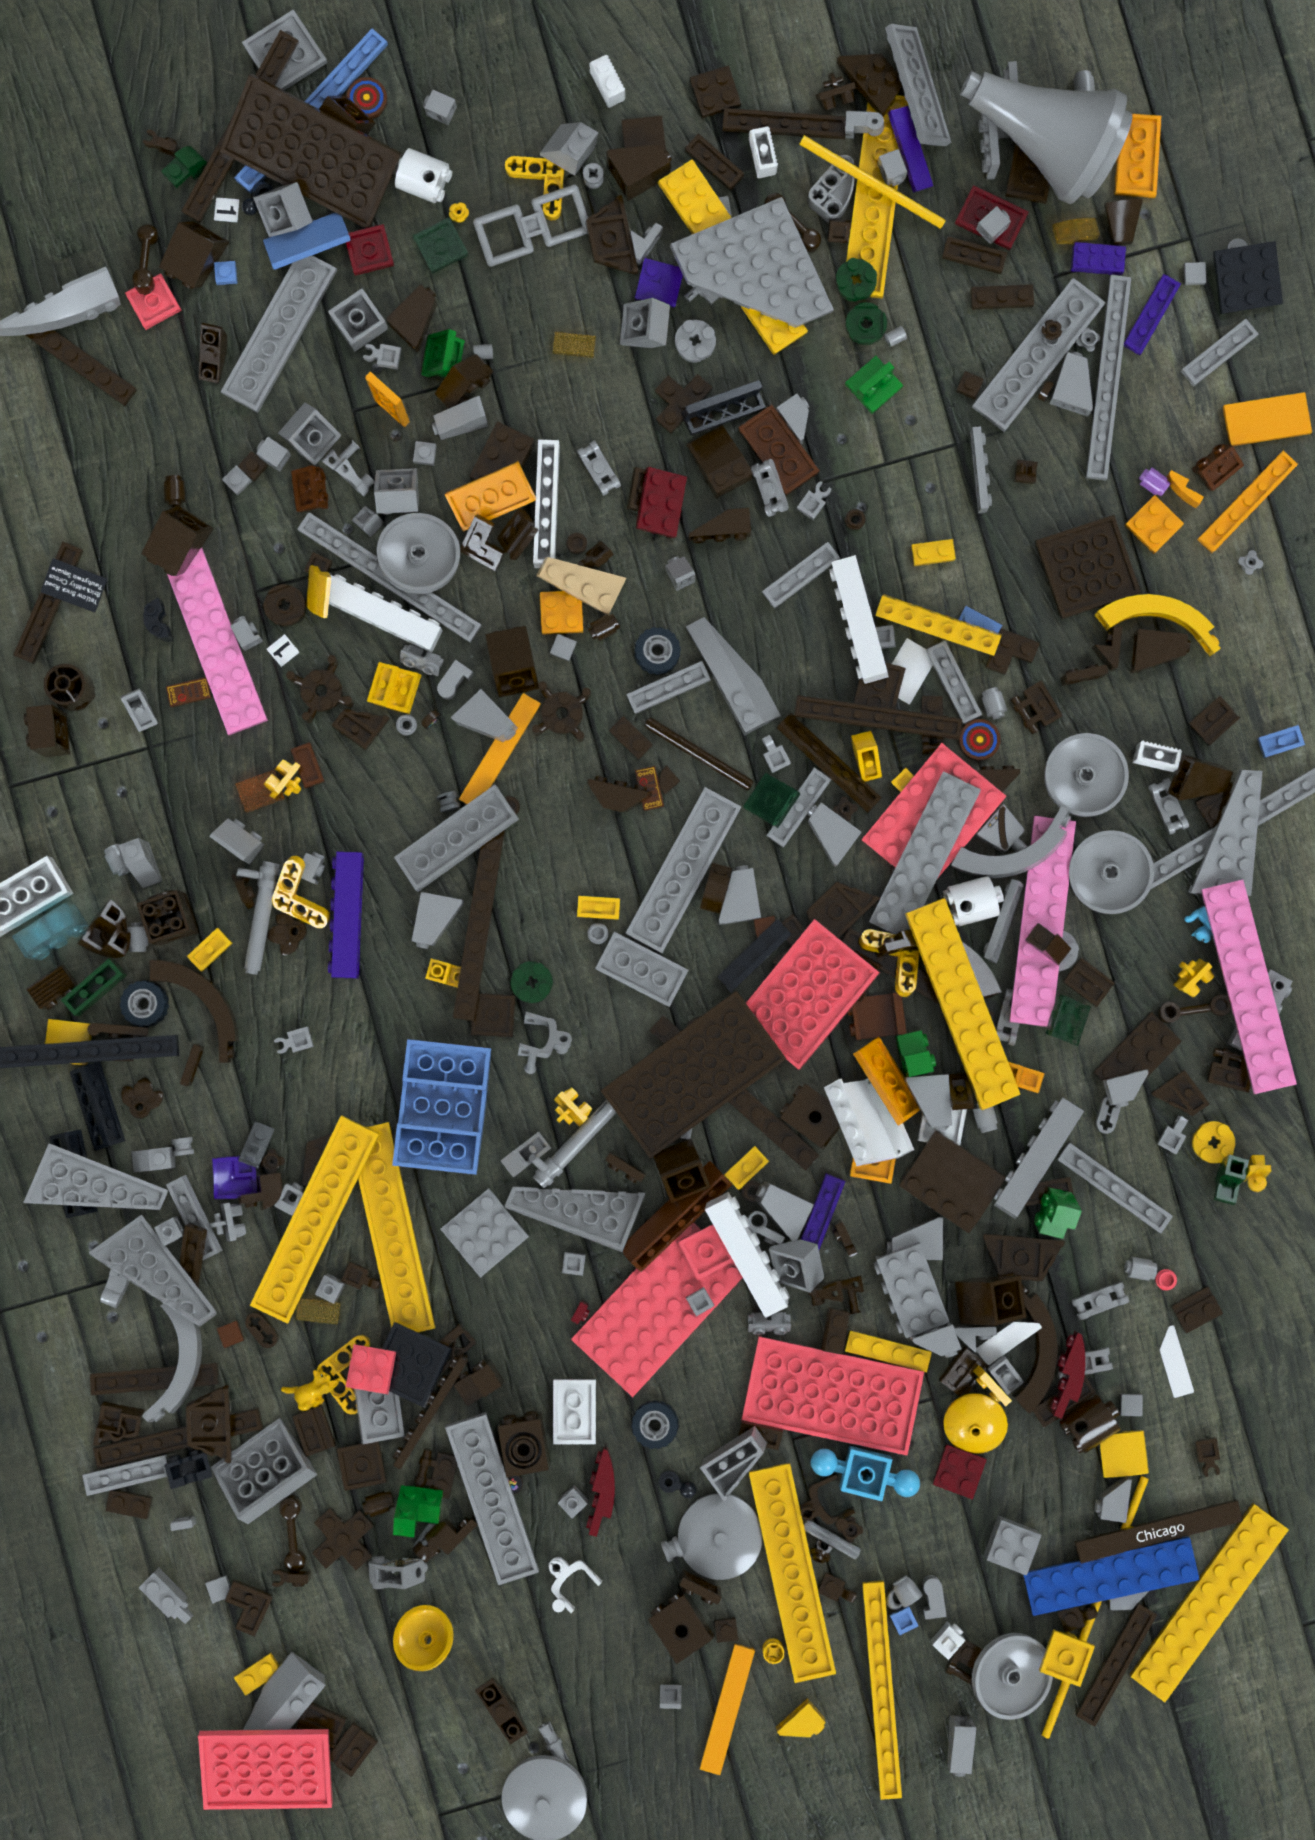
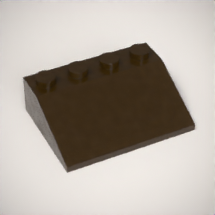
[899,1130,1006,1233]

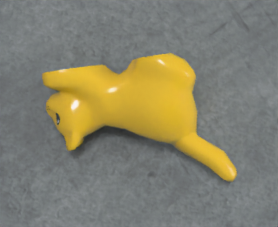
[281,1368,339,1411]

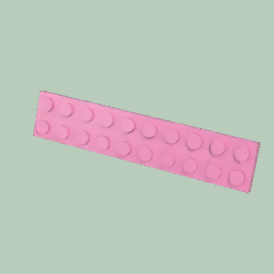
[167,547,268,735]
[1009,816,1076,1028]
[1201,880,1297,1094]

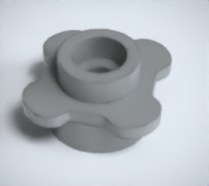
[1076,328,1100,352]
[1238,550,1263,575]

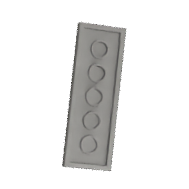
[885,24,951,146]
[394,785,519,892]

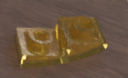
[1052,218,1100,244]

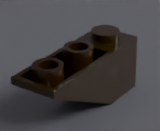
[688,508,751,544]

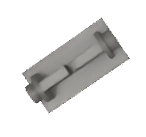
[400,644,444,676]
[748,1312,791,1335]

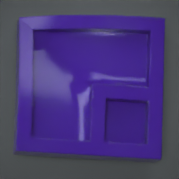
[634,258,683,308]
[212,1155,257,1199]

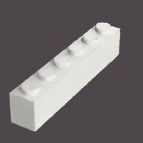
[533,440,560,568]
[829,555,889,684]
[329,574,442,653]
[705,1192,790,1318]

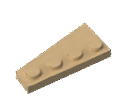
[536,557,626,615]

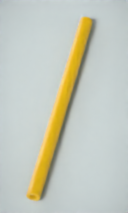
[799,135,946,229]

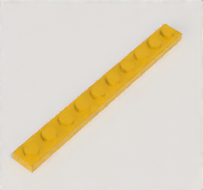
[862,1580,902,1800]

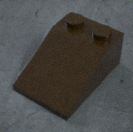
[686,425,753,499]

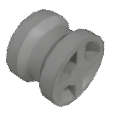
[583,163,604,189]
[171,1137,194,1156]
[661,1536,684,1562]

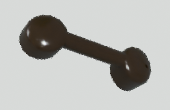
[763,193,821,253]
[132,224,159,295]
[1158,995,1231,1024]
[279,1495,307,1572]

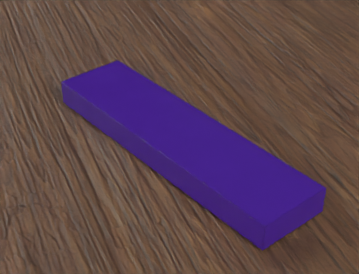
[888,106,933,193]
[1123,274,1181,355]
[801,1173,846,1250]

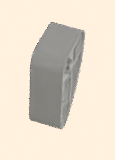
[808,155,855,223]

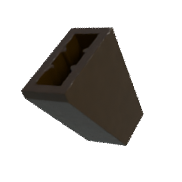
[386,284,437,353]
[1131,629,1191,674]
[1167,754,1233,801]

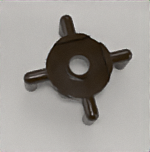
[286,655,354,723]
[532,681,591,742]

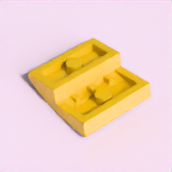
[306,566,331,618]
[367,662,422,714]
[45,1019,92,1065]
[1100,1430,1149,1478]

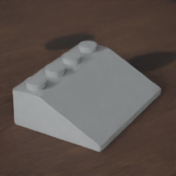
[211,1418,317,1524]

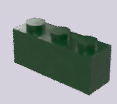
[61,958,127,1016]

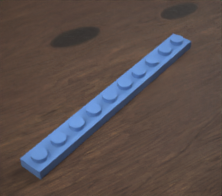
[234,29,388,194]

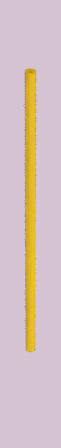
[1041,1476,1149,1739]

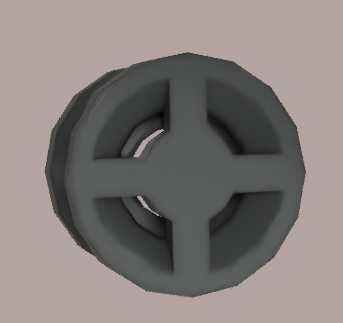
[436,791,460,813]

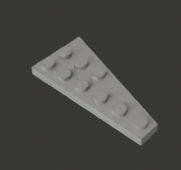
[1188,769,1263,896]
[23,1144,168,1210]
[505,1187,645,1252]
[89,1215,217,1327]

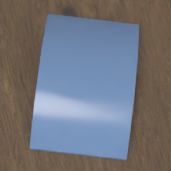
[392,1039,491,1175]

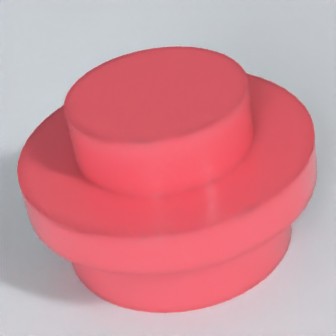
[1155,1269,1177,1290]

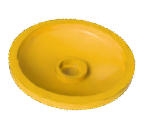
[944,1394,1008,1454]
[393,1605,453,1671]

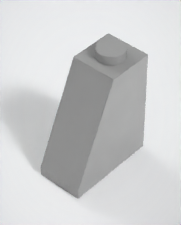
[1049,352,1093,417]
[431,396,488,440]
[451,689,518,742]
[807,803,861,867]
[119,838,163,888]
[718,865,761,925]
[412,892,464,949]
[904,1075,952,1131]
[756,1181,814,1241]
[886,1216,943,1260]
[947,1715,976,1777]

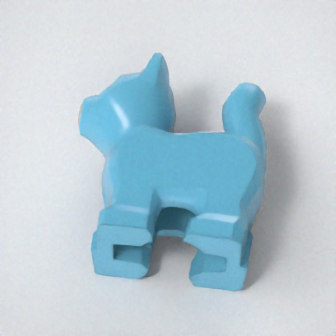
[1184,906,1212,943]

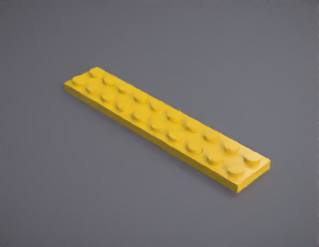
[846,95,909,299]
[658,159,808,355]
[905,898,1021,1110]
[250,1115,380,1324]
[358,1122,436,1332]
[749,1462,836,1683]
[1129,1503,1289,1702]

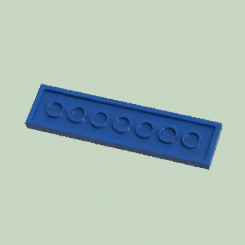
[1023,1536,1200,1616]

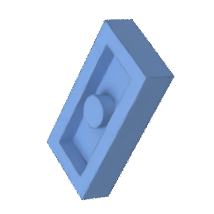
[958,606,1002,633]
[1257,725,1305,758]

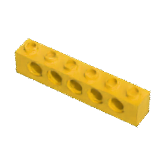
[875,594,1002,656]

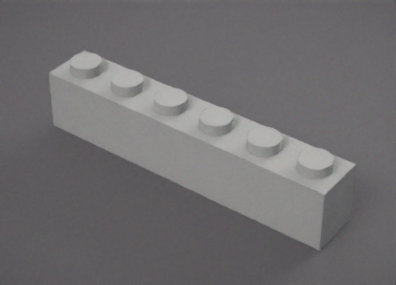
[994,1097,1084,1219]

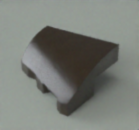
[1104,199,1143,246]
[93,1401,145,1446]

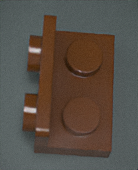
[1192,444,1244,491]
[291,465,328,512]

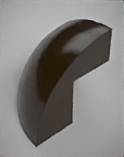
[77,899,131,958]

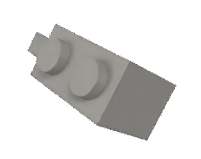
[139,1567,193,1624]

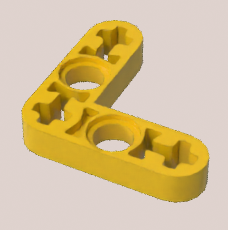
[505,156,564,221]
[272,856,331,928]
[859,929,919,997]
[317,1335,370,1415]

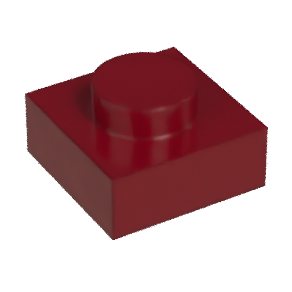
[571,1300,590,1324]

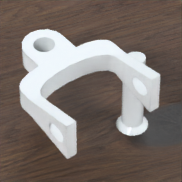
[549,1557,602,1613]

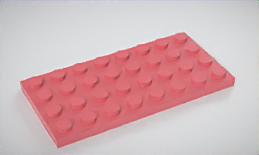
[571,1222,743,1397]
[741,1336,924,1455]

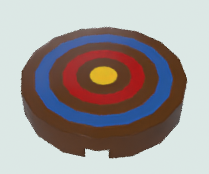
[346,77,387,119]
[959,719,1001,761]

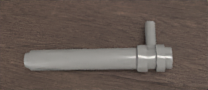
[237,861,280,975]
[529,1099,616,1188]

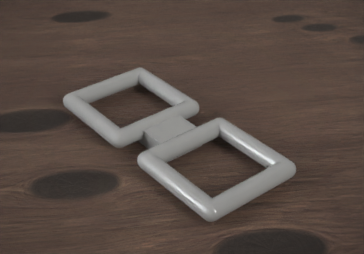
[473,185,588,267]

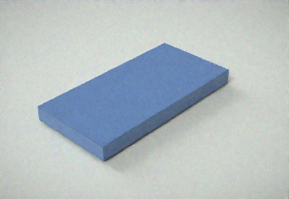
[263,213,351,269]

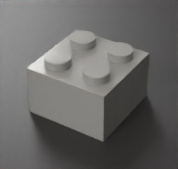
[328,289,388,352]
[983,1515,1041,1576]

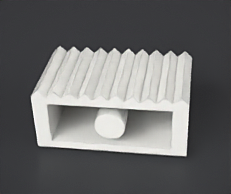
[589,55,625,108]
[749,126,778,178]
[1133,740,1182,772]

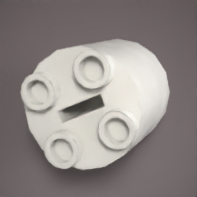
[394,148,452,203]
[943,876,1004,927]

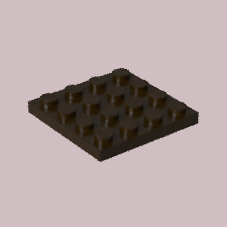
[1035,515,1141,620]

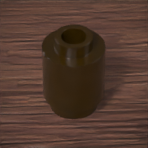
[163,475,186,507]
[588,613,620,642]
[362,1490,395,1518]

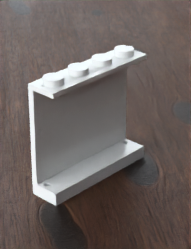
[824,1078,914,1166]

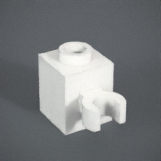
[930,1622,965,1660]

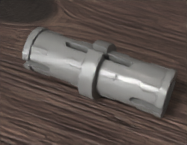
[538,1721,570,1762]

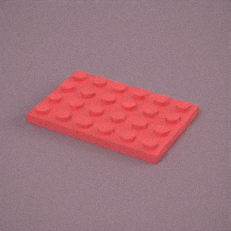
[862,743,1006,879]
[746,919,880,1070]
[198,1729,333,1810]

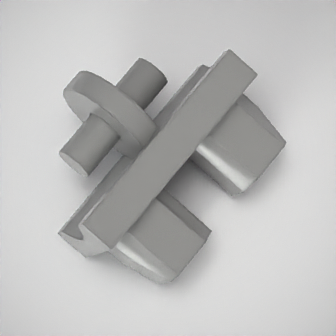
[209,1203,246,1241]

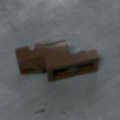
[412,1515,478,1563]

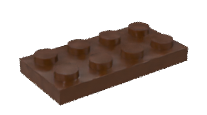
[738,404,820,496]

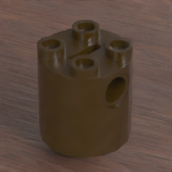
[44,664,95,711]
[1059,1394,1121,1454]

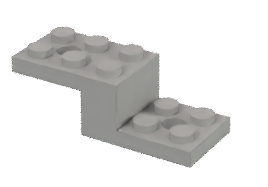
[979,61,1018,180]

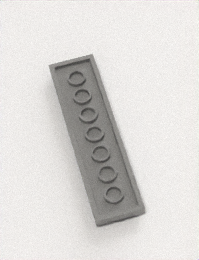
[221,255,337,413]
[972,278,1106,432]
[869,771,981,934]
[625,787,741,953]
[445,1412,539,1585]

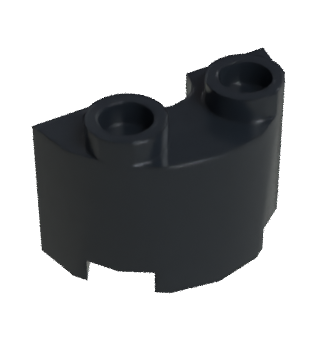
[143,597,174,642]
[164,1449,213,1489]

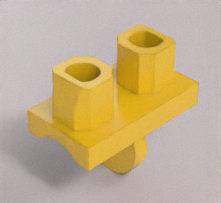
[264,759,301,799]
[1173,958,1214,997]
[554,1087,592,1127]
[1243,1155,1271,1192]

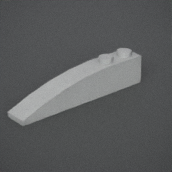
[0,267,121,336]
[686,617,781,736]
[243,1651,326,1730]

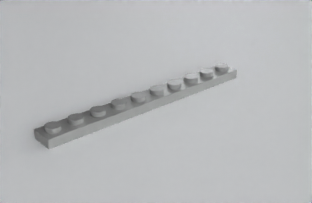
[1086,275,1132,481]
[298,513,482,643]
[1151,768,1315,889]

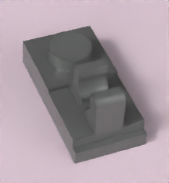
[238,1121,275,1169]

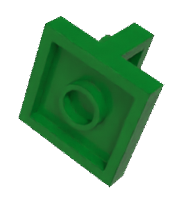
[421,329,465,378]
[845,356,903,414]

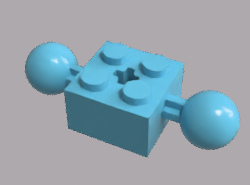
[811,1445,920,1501]

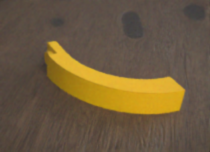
[1095,594,1221,657]

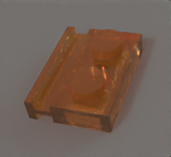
[235,770,286,813]

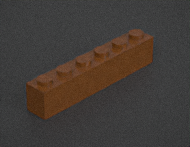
[622,1161,733,1272]

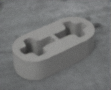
[1095,1095,1121,1134]

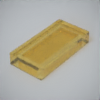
[553,332,596,358]
[296,1298,341,1324]

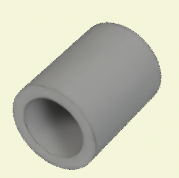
[884,326,907,348]
[473,344,493,359]

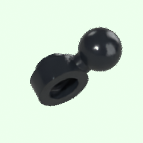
[242,181,273,216]
[659,1470,696,1498]

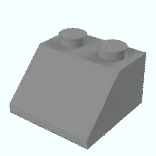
[540,122,599,176]
[253,182,313,237]
[620,298,670,348]
[278,403,341,466]
[374,468,419,514]
[209,818,265,864]
[769,1239,824,1293]
[909,1322,961,1358]

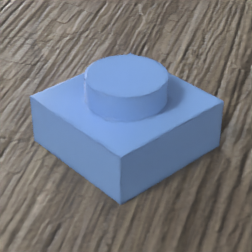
[214,261,238,285]
[889,1606,918,1635]

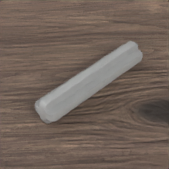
[803,1520,861,1559]

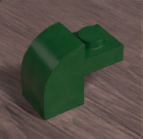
[161,146,207,188]
[1213,1154,1249,1206]

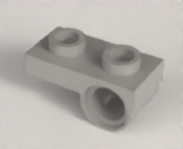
[747,1210,785,1245]

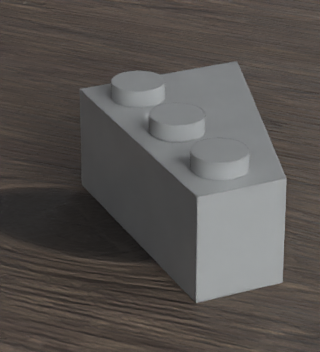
[700,1426,767,1502]

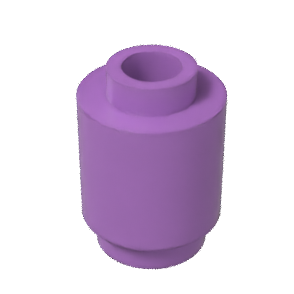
[1139,467,1171,496]

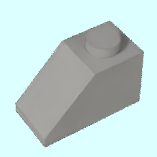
[776,394,809,444]
[665,556,695,591]
[1103,1070,1148,1108]
[501,1132,551,1177]
[132,1146,176,1172]
[1095,1476,1132,1523]

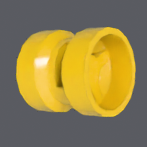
[762,1638,784,1664]

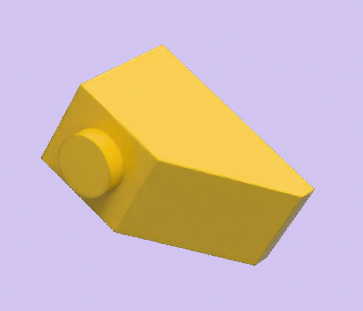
[851,731,882,782]
[776,1698,826,1737]

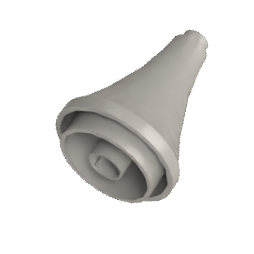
[960,71,1132,204]

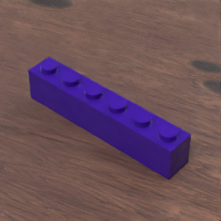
[328,852,364,979]

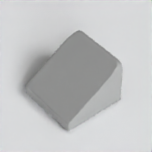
[351,505,384,537]

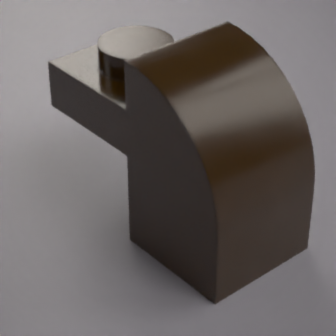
[700,863,732,914]
[238,1173,282,1211]

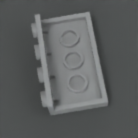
[873,1242,949,1338]

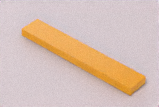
[1197,450,1298,553]
[459,693,541,804]
[700,1643,755,1775]

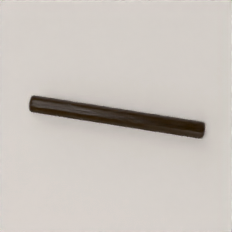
[644,717,753,790]

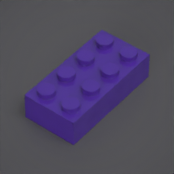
[1071,242,1126,276]

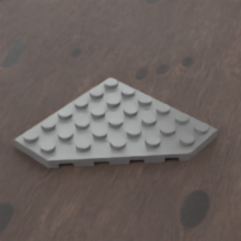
[670,197,834,328]

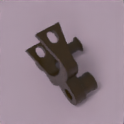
[808,1275,864,1314]
[800,1472,855,1531]

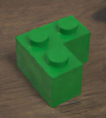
[895,1030,936,1077]
[1034,1187,1082,1239]
[393,1485,443,1538]

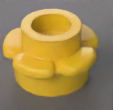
[449,202,469,223]

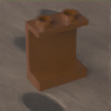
[847,992,907,1040]

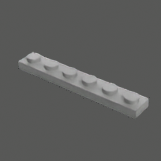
[1056,1142,1173,1233]

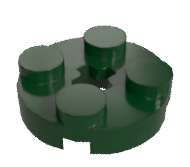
[836,258,877,302]
[845,302,887,345]
[511,961,553,1003]

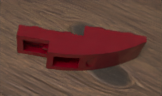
[1050,1331,1086,1419]
[586,1446,615,1537]

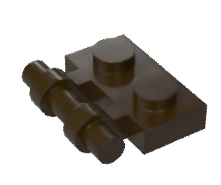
[1010,681,1063,735]
[1206,1048,1251,1093]
[414,1449,457,1499]

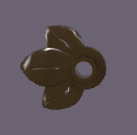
[267,913,307,955]
[121,1077,163,1119]

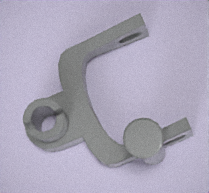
[321,440,375,497]
[518,1012,572,1074]

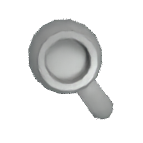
[886,1575,923,1610]

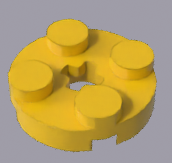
[1192,1121,1235,1163]

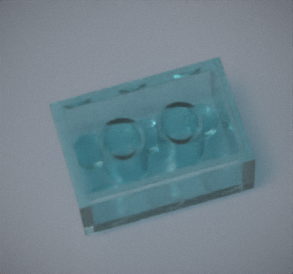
[12,902,89,960]

